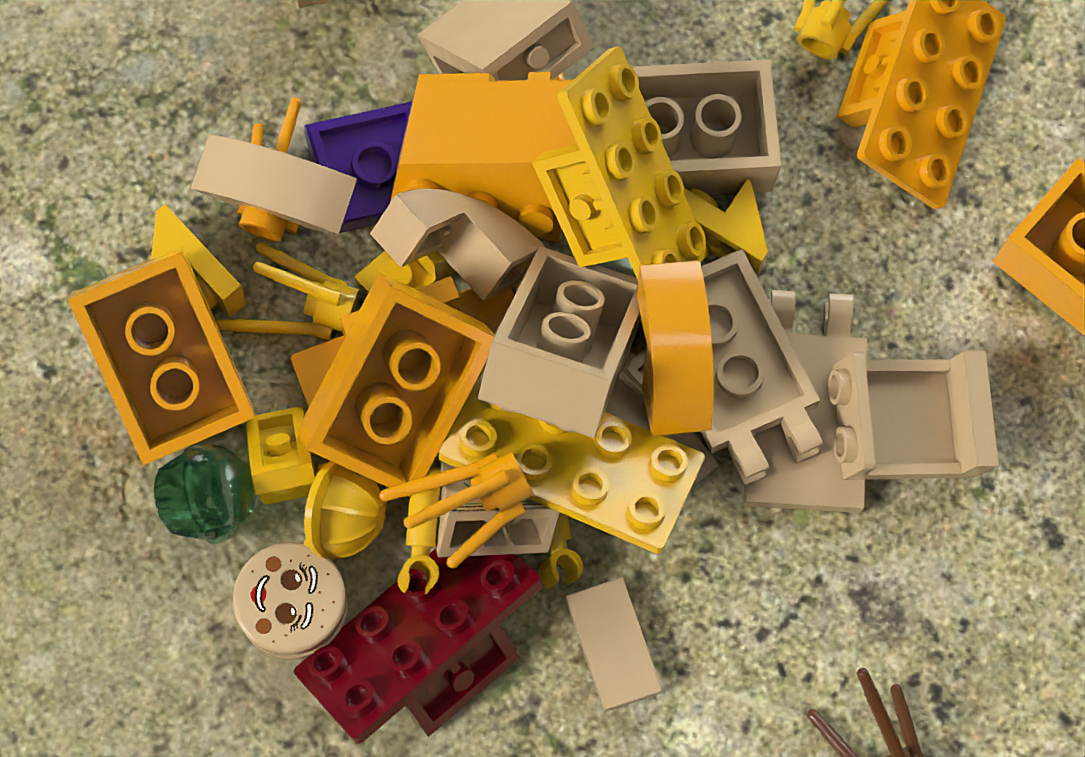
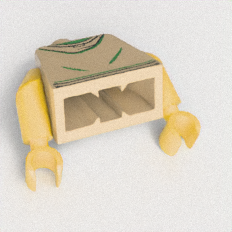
[397,459,583,594]

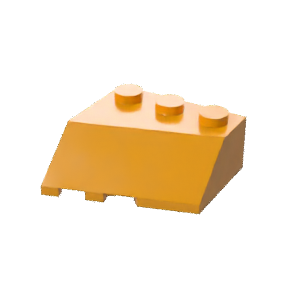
[390,72,577,242]

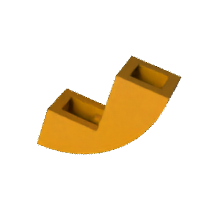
[637,260,714,436]

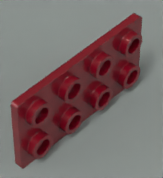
[293,548,544,744]

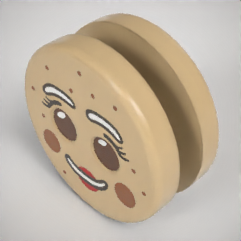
[233,542,348,660]

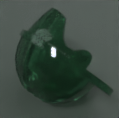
[154,442,257,544]

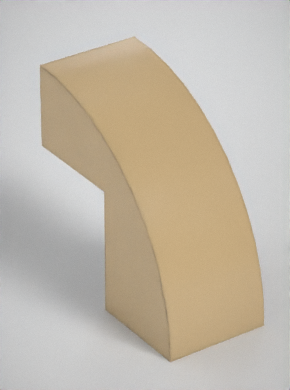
[191,135,357,234]
[370,189,545,301]

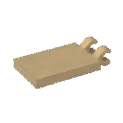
[700,249,823,487]
[744,290,867,513]

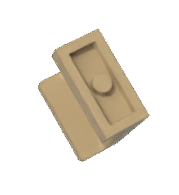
[417,0,595,81]
[828,351,999,480]

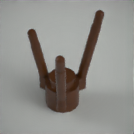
[807,668,924,757]

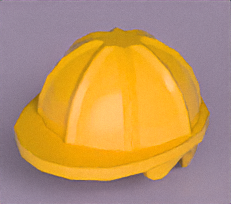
[304,461,387,561]

